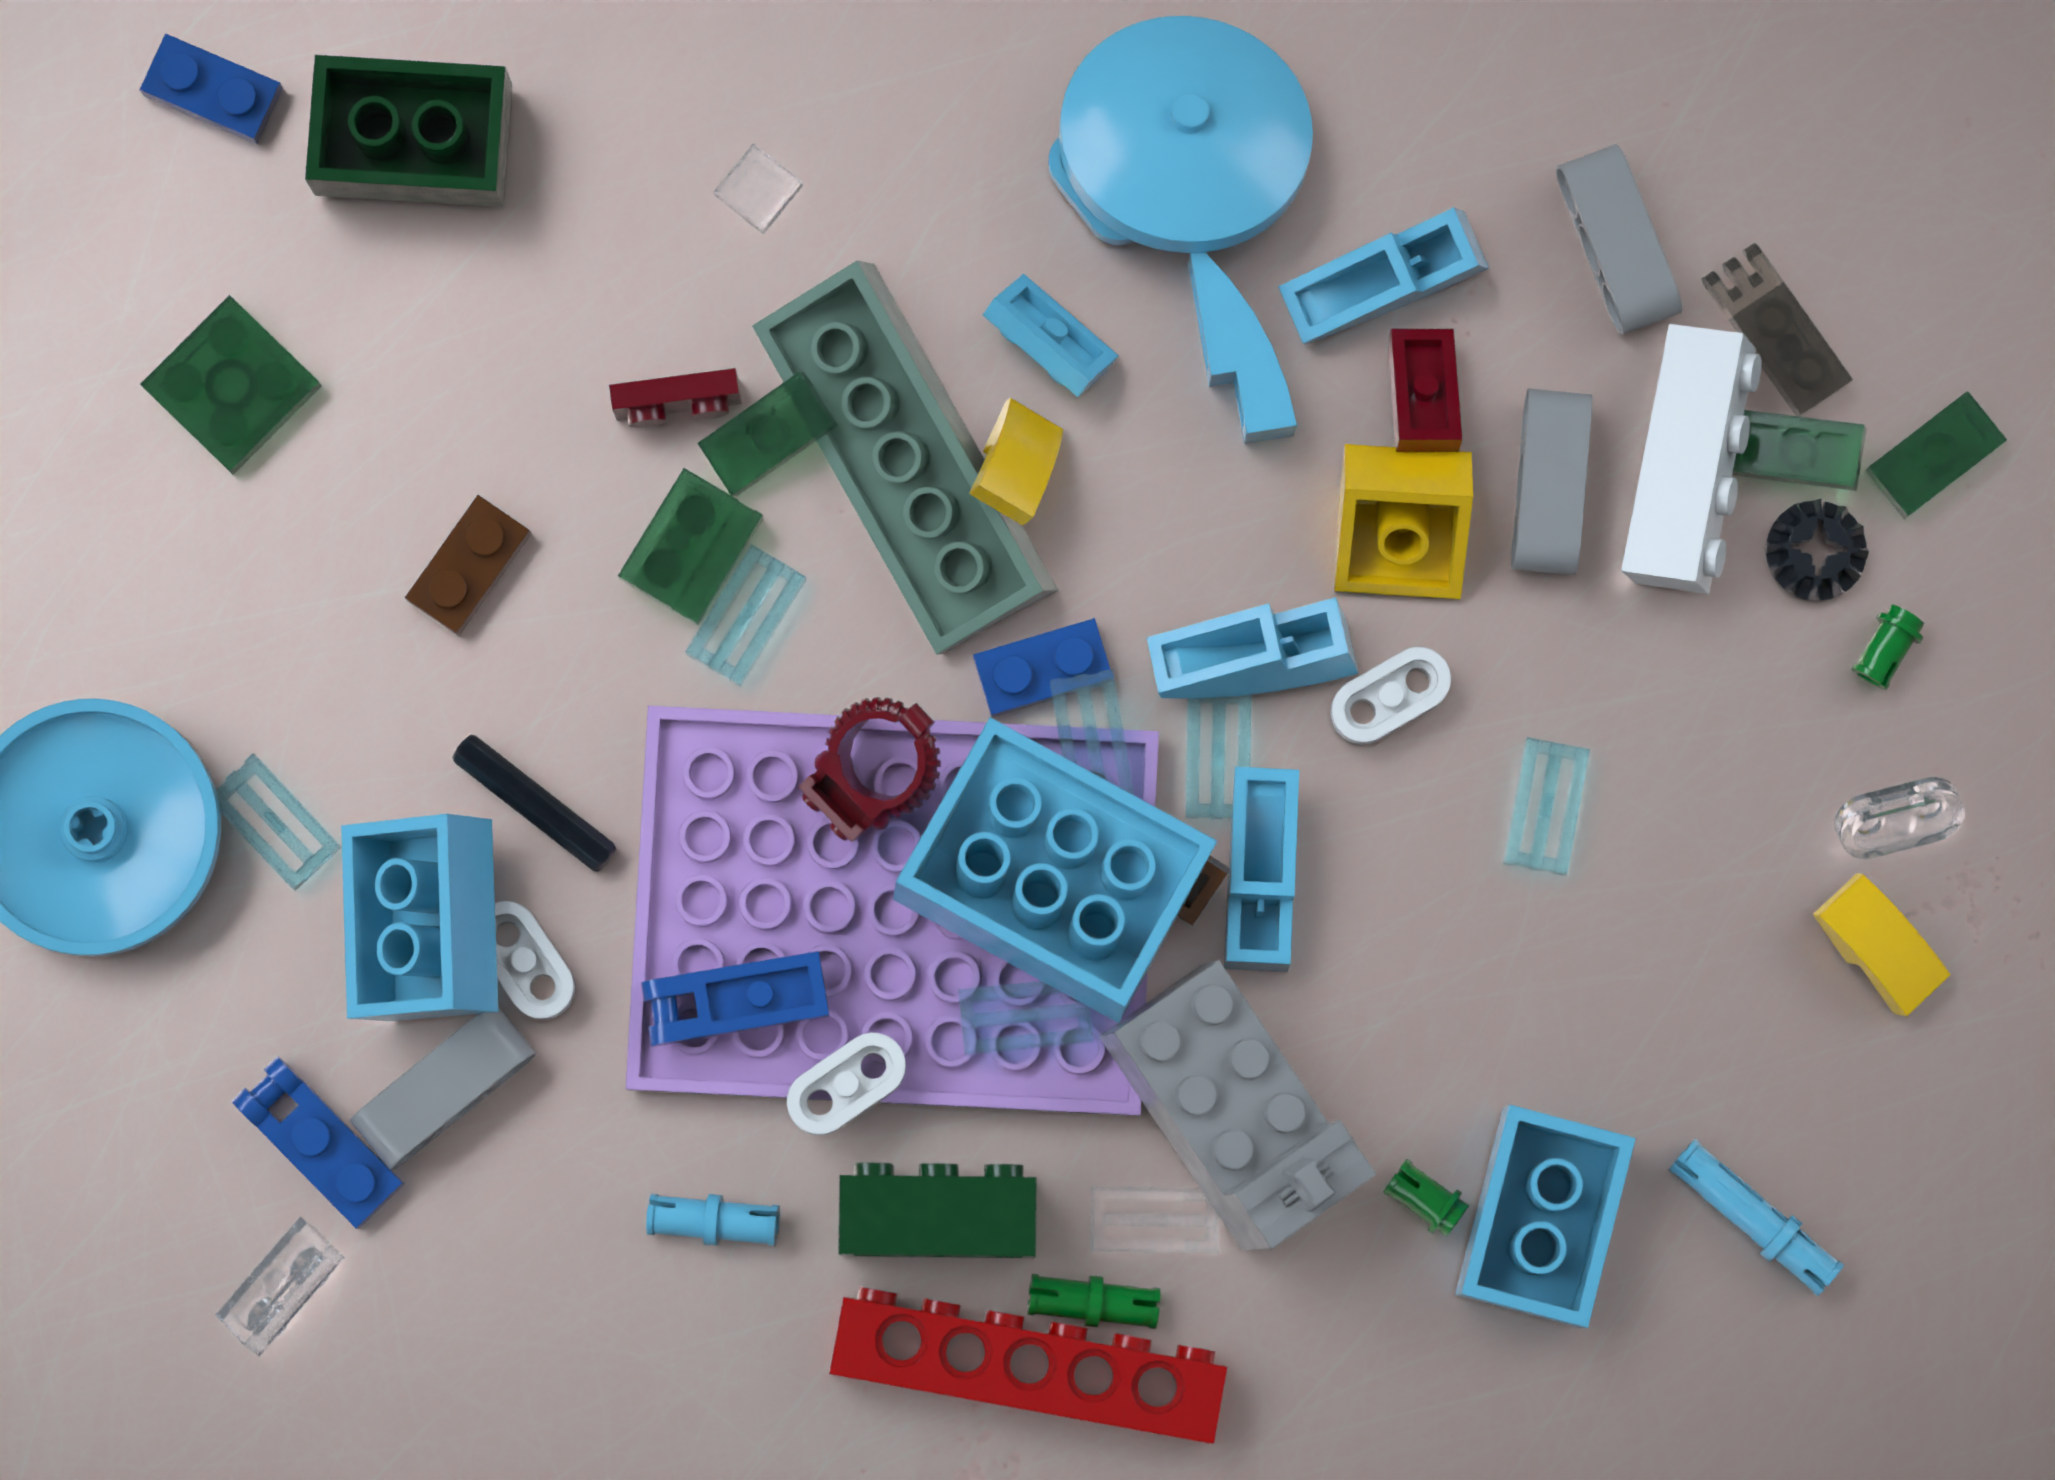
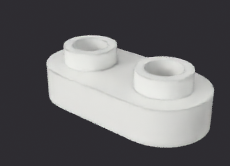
[1330,647,1451,745]
[495,901,575,1020]
[787,1033,906,1135]

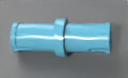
[646,1193,780,1246]

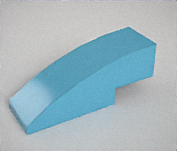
[1278,207,1489,344]
[1188,252,1297,444]
[1147,597,1359,699]
[1224,767,1299,972]

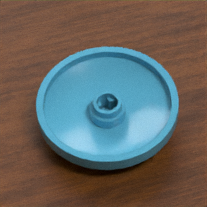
[1059,16,1313,253]
[0,699,221,957]

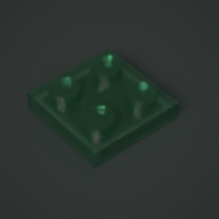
[140,295,322,475]

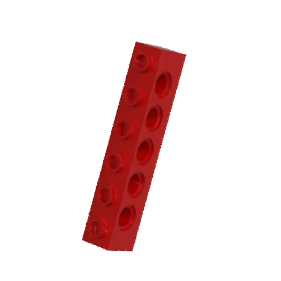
[829,1287,1227,1444]

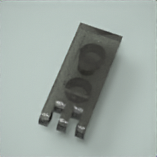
[1702,243,1853,419]

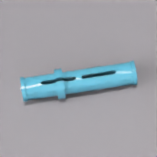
[1668,1138,1844,1296]

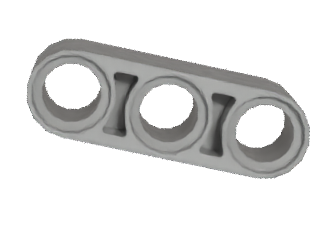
[1556,144,1682,335]
[1511,388,1592,575]
[350,1006,536,1171]

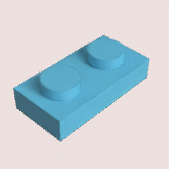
[983,274,1119,397]

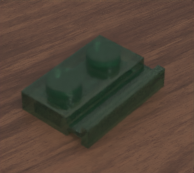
[618,468,764,626]

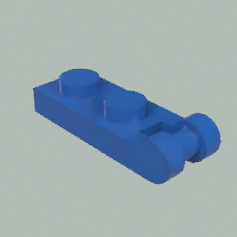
[641,951,830,1047]
[231,1055,405,1229]

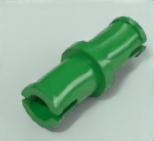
[1027,1274,1161,1329]

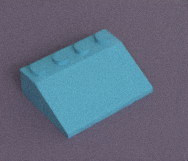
[893,717,1217,1023]

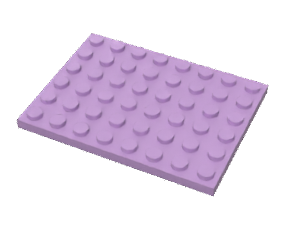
[626,706,1159,1116]

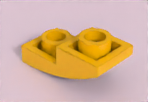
[969,397,1064,526]
[1812,873,1951,1017]

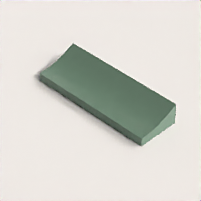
[752,261,1058,655]

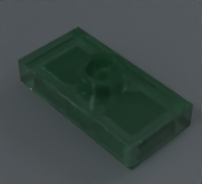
[697,372,838,496]
[1865,391,2007,520]
[1732,410,1867,491]

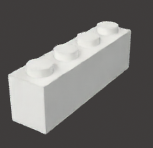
[1621,324,1761,594]

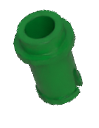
[1851,604,1925,690]
[1383,1159,1469,1237]

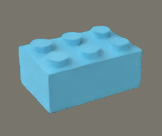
[341,814,498,1022]
[1455,1105,1636,1328]

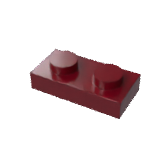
[1388,329,1463,452]
[609,368,742,428]

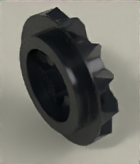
[1766,498,1869,601]

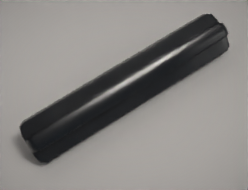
[452,734,616,872]

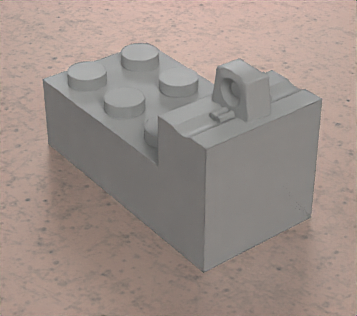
[1098,960,1377,1250]

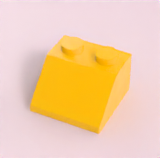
[1334,444,1473,599]

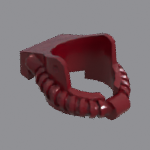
[799,697,941,842]

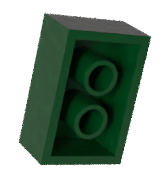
[305,55,512,207]
[838,1163,1037,1258]

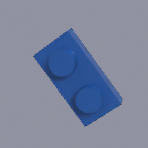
[139,33,283,145]
[973,618,1113,718]

